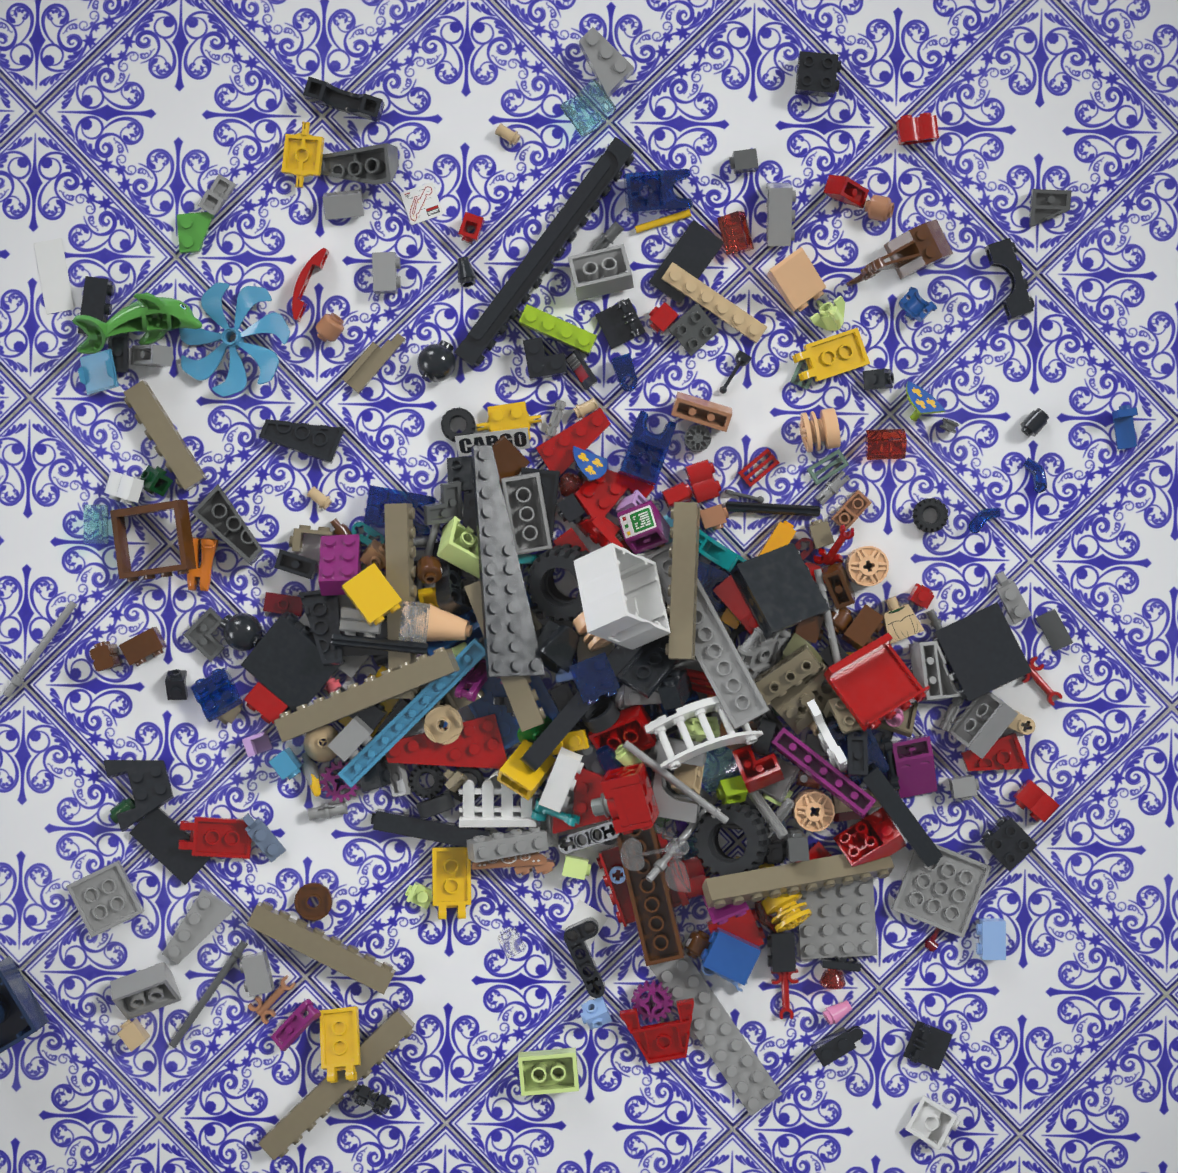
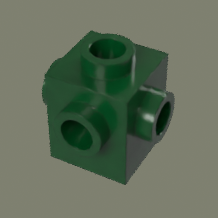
[140,465,173,496]

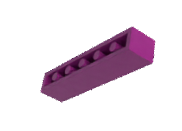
[771,727,876,818]

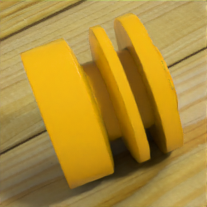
[761,892,812,933]

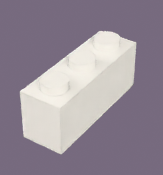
[538,747,584,813]

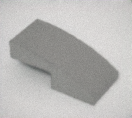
[198,174,236,216]

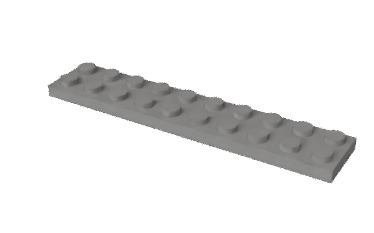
[645,542,770,729]
[643,950,782,1116]

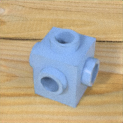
[580,996,612,1030]

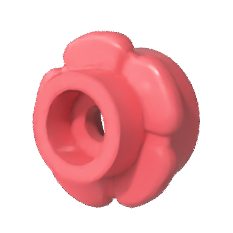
[324,677,342,694]

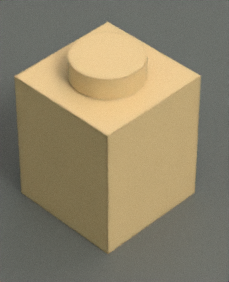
[117,1018,150,1052]

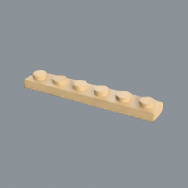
[661,262,767,343]

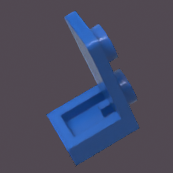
[1112,405,1138,450]

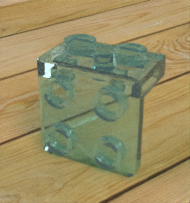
[560,79,616,137]
[702,746,741,793]

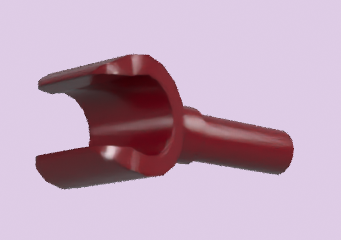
[925,927,941,952]

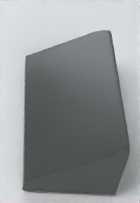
[1035,609,1073,652]

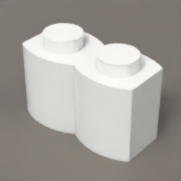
[104,471,144,505]

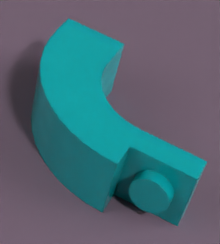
[699,529,746,573]

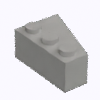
[579,27,634,99]
[766,183,796,246]
[909,641,961,701]

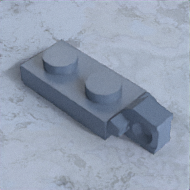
[243,813,286,863]

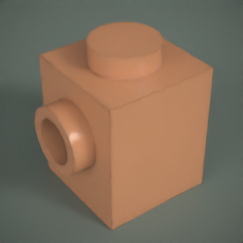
[700,504,729,531]

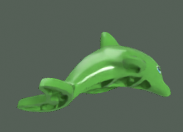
[72,292,202,354]

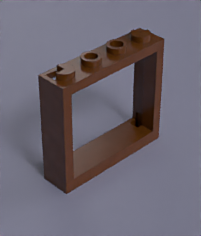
[110,500,197,582]

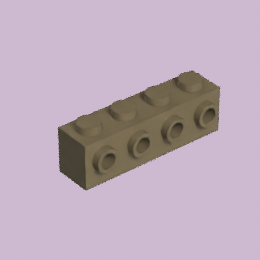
[753,644,820,705]

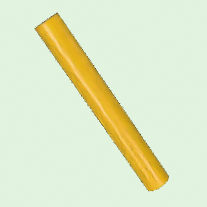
[635,209,691,233]

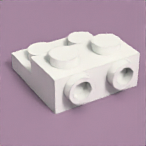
[905,1095,961,1150]

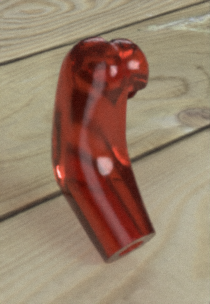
[754,900,779,932]

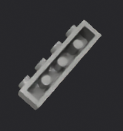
[467,826,549,863]

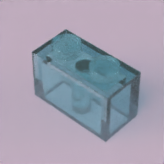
[84,505,108,544]

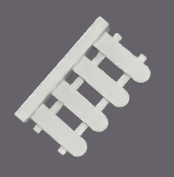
[459,780,536,827]

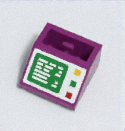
[617,500,670,554]

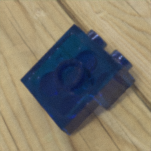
[569,652,620,705]
[191,668,243,722]

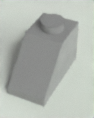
[131,344,174,367]

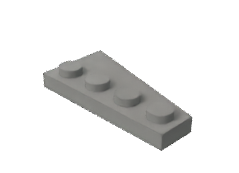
[162,888,236,964]

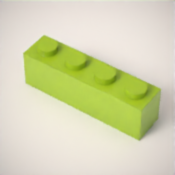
[519,304,597,355]

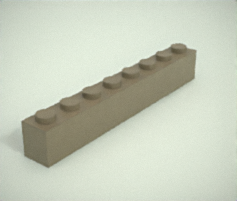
[665,502,700,660]
[464,580,546,732]
[247,901,396,995]

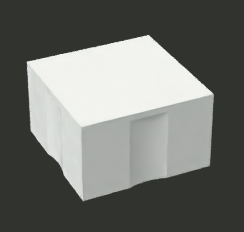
[574,543,671,650]

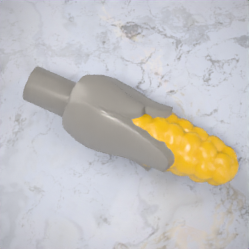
[302,752,321,797]

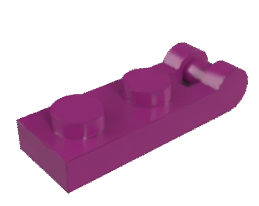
[455,658,488,702]
[271,999,321,1051]

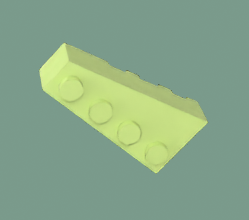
[437,516,480,579]

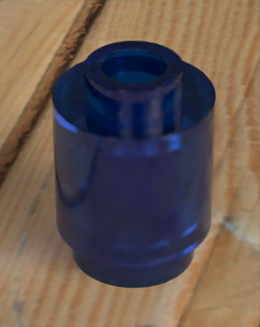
[596,745,622,774]

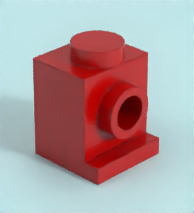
[458,212,485,244]
[907,583,934,609]

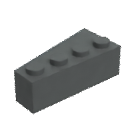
[192,484,264,566]

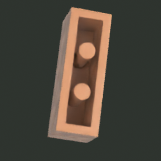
[671,391,732,432]

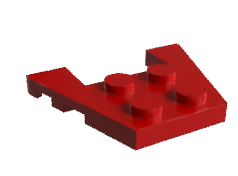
[575,469,655,536]
[576,517,624,548]
[552,758,612,834]
[620,998,694,1064]

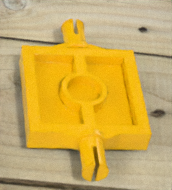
[281,122,325,188]
[476,401,542,440]

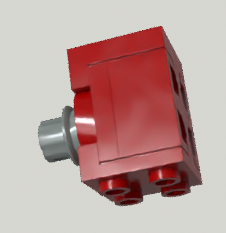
[591,762,659,835]

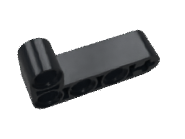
[433,541,473,616]
[564,917,605,998]

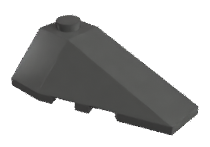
[321,143,399,185]

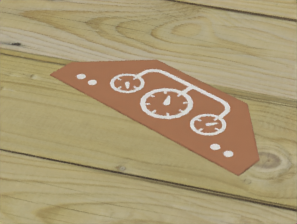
[472,852,547,870]

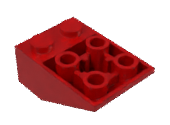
[833,807,907,867]

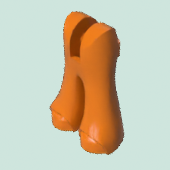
[187,537,219,592]

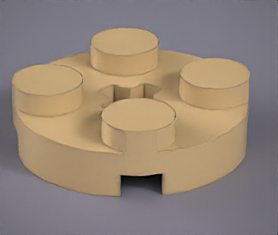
[424,705,463,745]

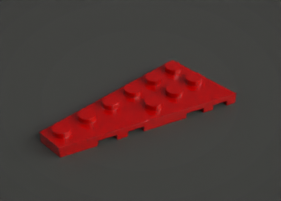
[386,713,507,769]

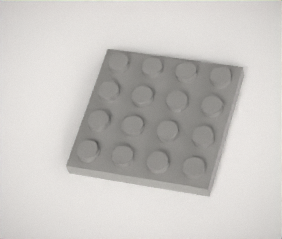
[891,843,992,938]
[797,878,877,960]

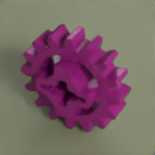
[320,760,361,803]
[631,980,674,1023]

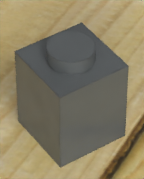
[729,148,759,174]

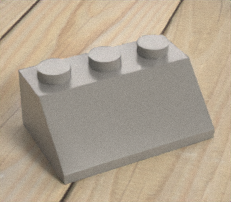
[568,244,634,301]
[948,692,1018,759]
[110,962,181,1020]

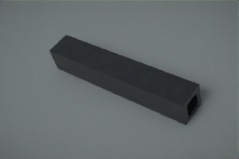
[859,763,943,867]
[371,809,491,848]

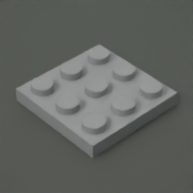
[66,860,144,938]

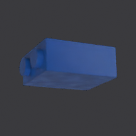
[700,927,761,986]

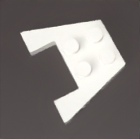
[807,700,848,773]

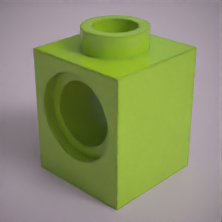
[716,775,748,805]

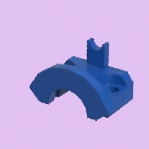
[899,287,937,322]

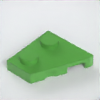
[177,212,215,254]

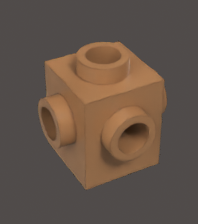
[360,539,386,571]

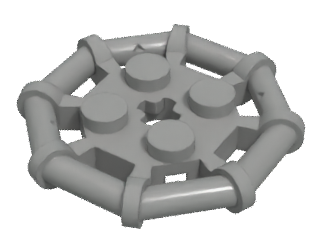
[737,627,791,679]

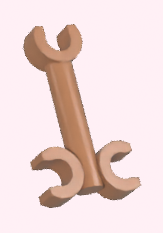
[248,975,296,1024]

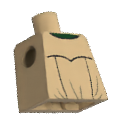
[881,596,924,644]

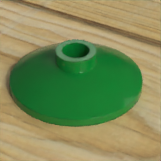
[517,715,552,743]

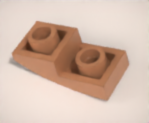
[831,489,872,531]
[514,859,555,876]

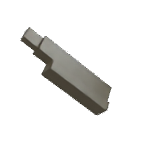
[341,333,406,394]

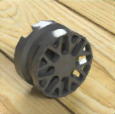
[684,425,711,452]

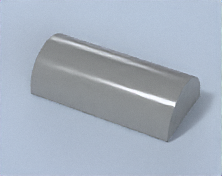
[501,472,552,555]

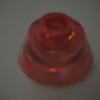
[559,472,583,497]
[819,969,846,989]

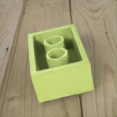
[518,1047,579,1096]

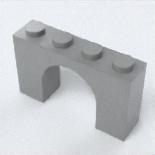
[651,737,707,823]

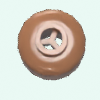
[865,195,894,222]
[315,313,344,342]

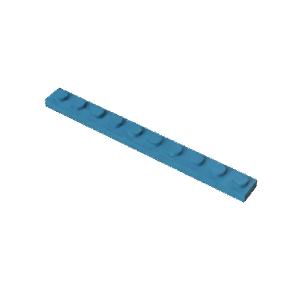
[338,638,485,788]

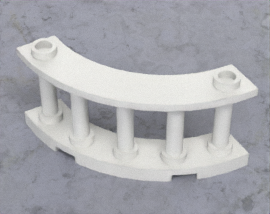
[644,696,763,770]

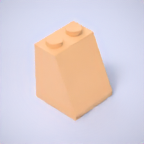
[767,247,826,312]

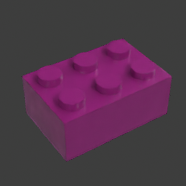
[318,534,362,596]

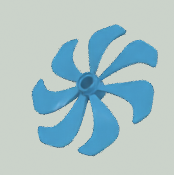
[179,282,290,397]

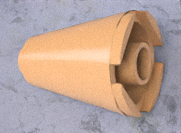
[417,604,473,642]

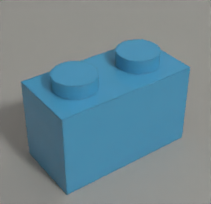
[269,747,302,780]

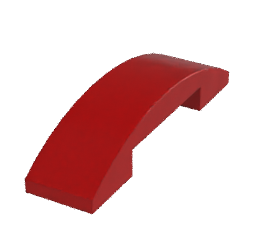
[292,248,329,322]

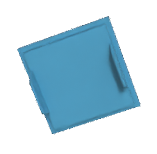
[78,349,119,395]

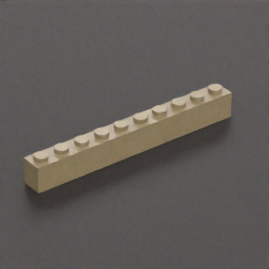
[384,503,420,699]
[274,647,460,742]
[702,854,894,909]
[258,1007,415,1160]

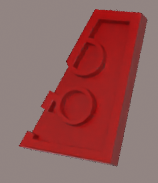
[961,732,1029,771]

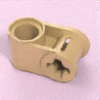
[1007,710,1036,735]

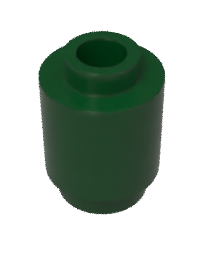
[110,797,136,824]

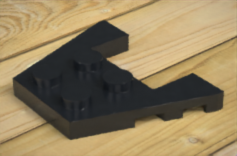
[103,760,174,832]

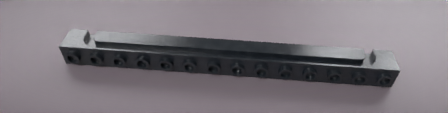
[454,137,635,368]

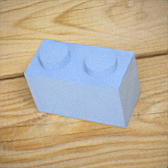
[976,918,1006,960]

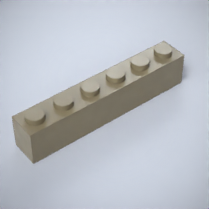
[123,380,208,491]

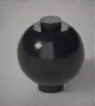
[417,340,456,383]
[221,613,262,651]

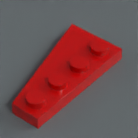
[536,408,611,477]

